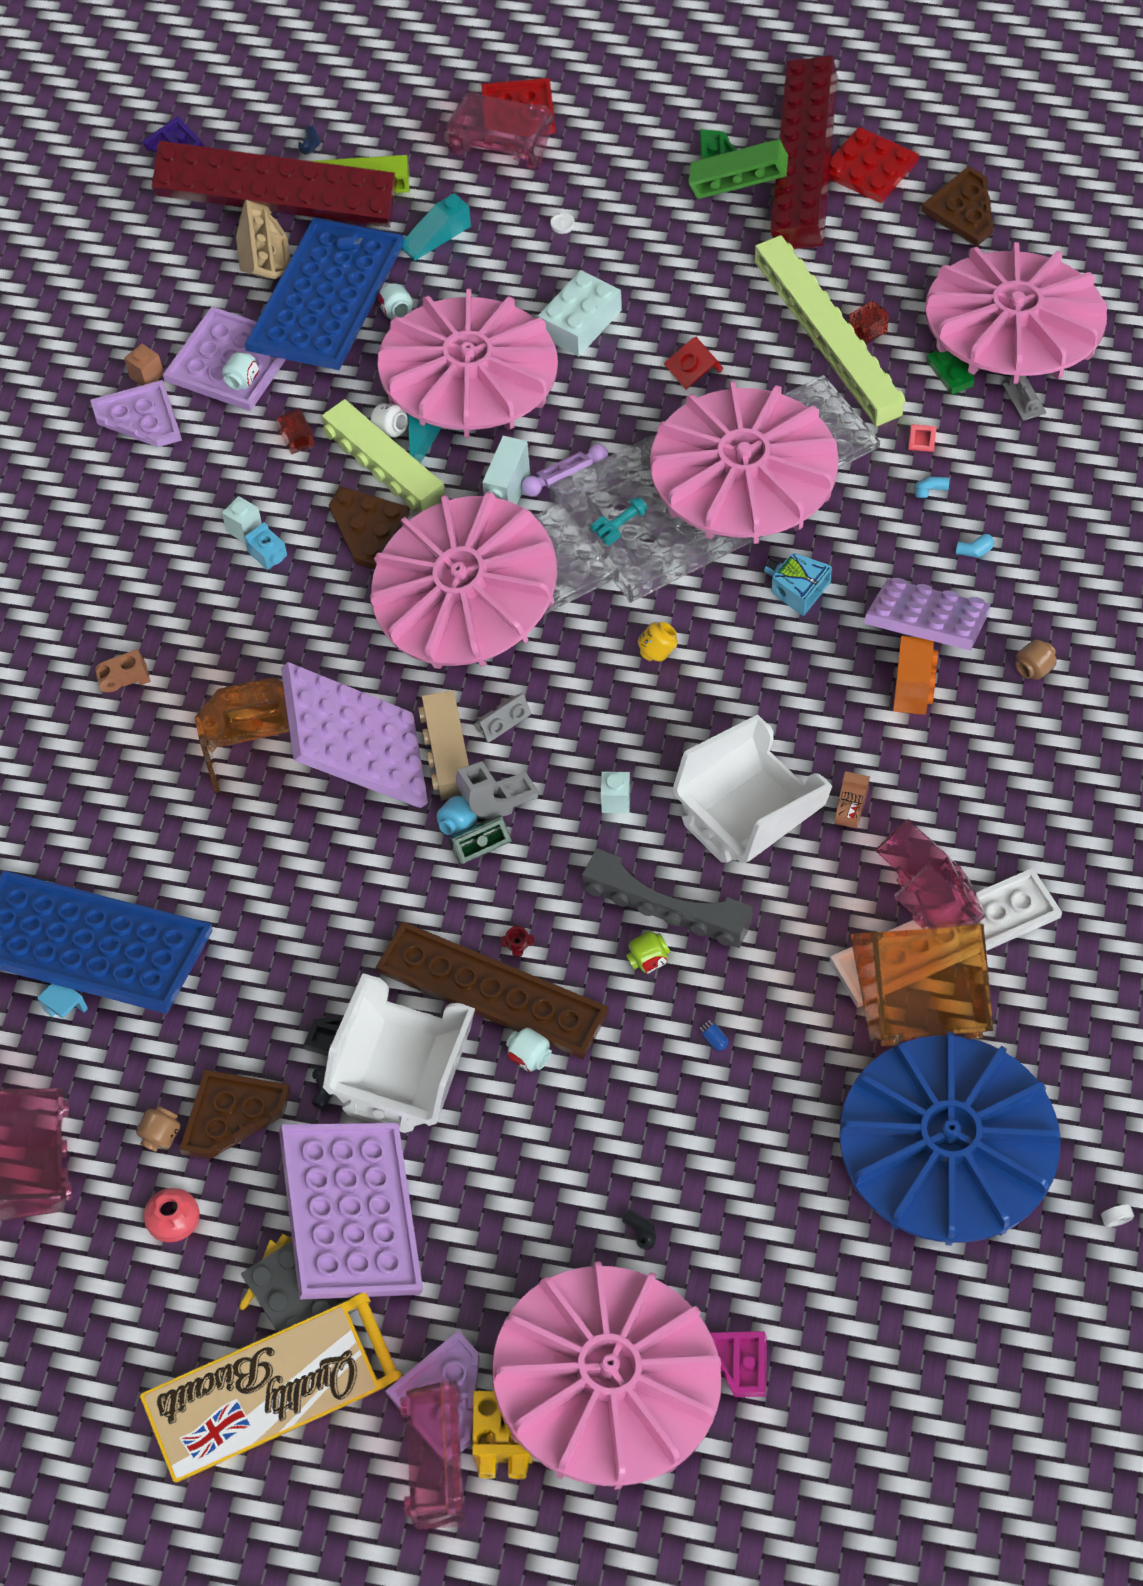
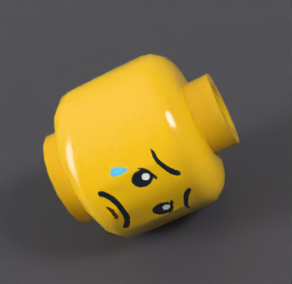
[638,622,678,662]

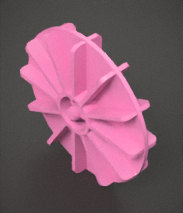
[925,242,1107,384]
[378,289,558,438]
[650,381,839,544]
[370,492,558,669]
[492,1262,721,1489]

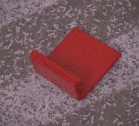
[663,336,724,390]

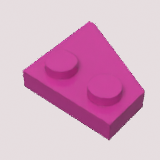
[710,1331,767,1397]

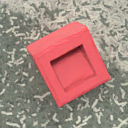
[908,424,937,452]

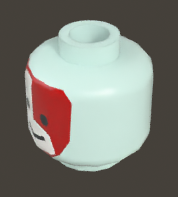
[377,283,413,320]
[222,352,259,390]
[506,1028,552,1072]

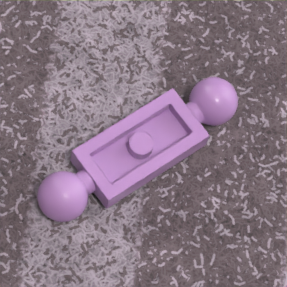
[522,444,608,497]

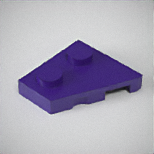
[142,116,204,152]

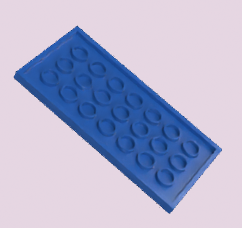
[245,217,404,370]
[0,871,213,1014]

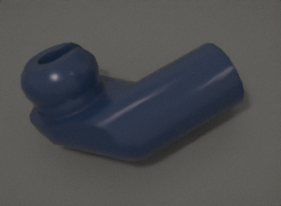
[298,126,320,155]

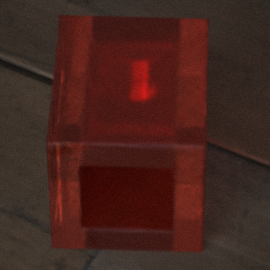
[849,300,889,344]
[277,409,315,455]

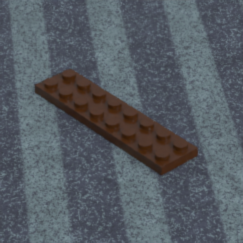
[376,922,609,1060]

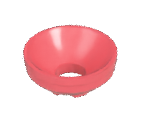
[144,1188,200,1243]

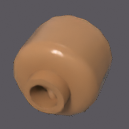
[1016,640,1056,680]
[136,1105,181,1152]

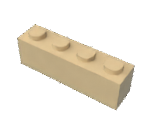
[418,690,469,800]

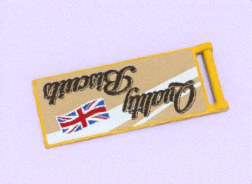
[140,1293,403,1483]

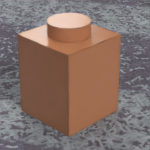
[124,343,164,386]

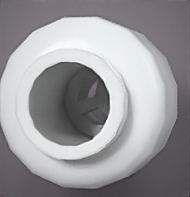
[370,403,408,438]

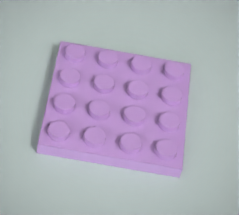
[163,306,286,411]
[864,578,991,651]

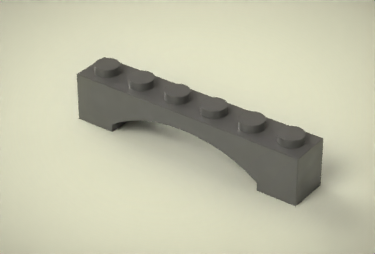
[582,848,753,948]

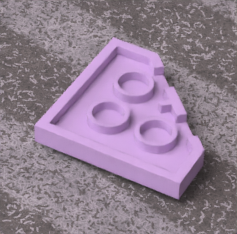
[90,380,182,447]
[386,1330,480,1464]

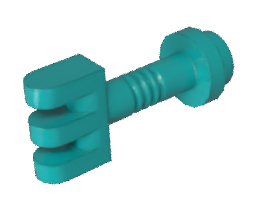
[590,497,648,546]

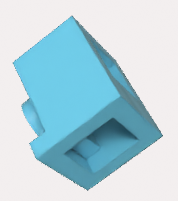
[244,522,287,570]

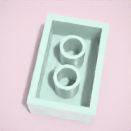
[538,270,622,356]

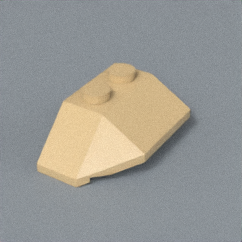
[236,200,290,279]

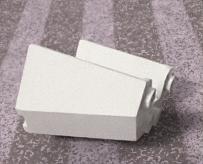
[672,714,832,863]
[323,973,475,1133]

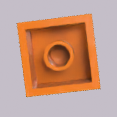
[893,636,939,715]

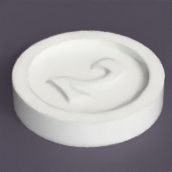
[551,213,575,234]

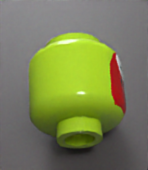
[626,931,671,974]

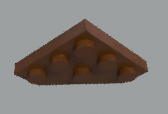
[921,166,994,246]
[329,486,410,570]
[179,1070,291,1159]

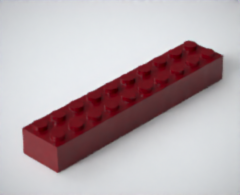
[770,55,838,249]
[151,141,397,228]

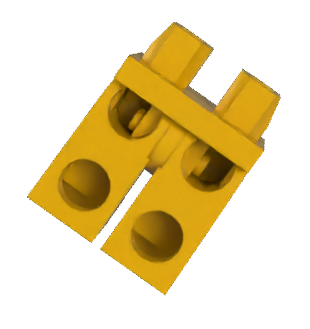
[473,1391,533,1479]

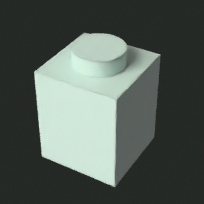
[222,496,262,543]
[601,772,630,813]

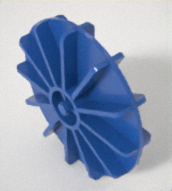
[839,1031,1061,1246]

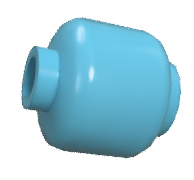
[436,796,478,836]

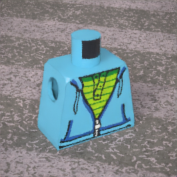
[764,553,832,616]

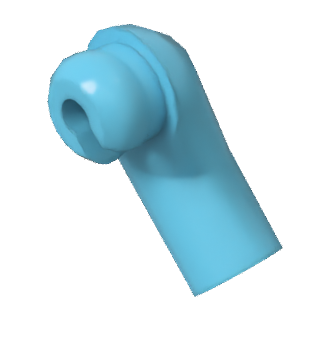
[914,477,949,498]
[956,534,994,558]

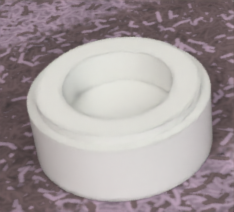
[1101,1204,1134,1227]

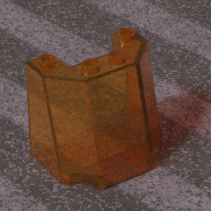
[195,677,319,793]
[851,923,993,1046]

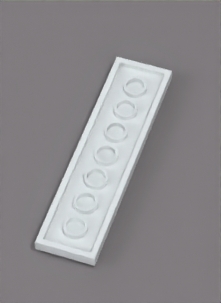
[830,868,1062,1008]

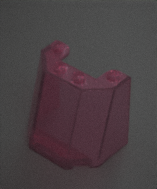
[0,1088,72,1221]

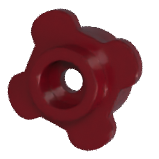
[500,925,535,957]

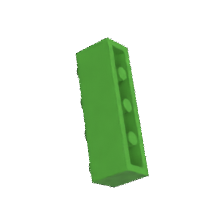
[689,139,788,199]

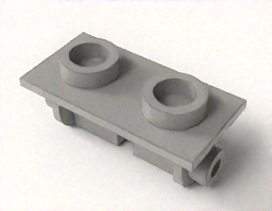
[1002,375,1046,421]
[474,693,531,743]

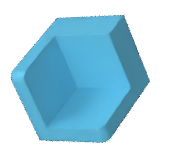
[37,984,88,1018]

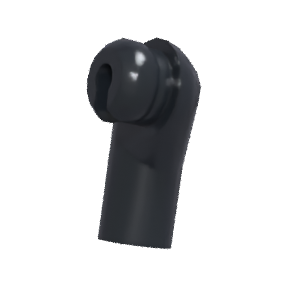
[311,1066,334,1110]
[622,1209,657,1250]

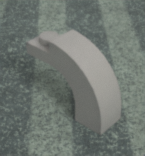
[456,761,539,818]

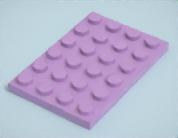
[281,662,428,808]
[279,1123,423,1299]

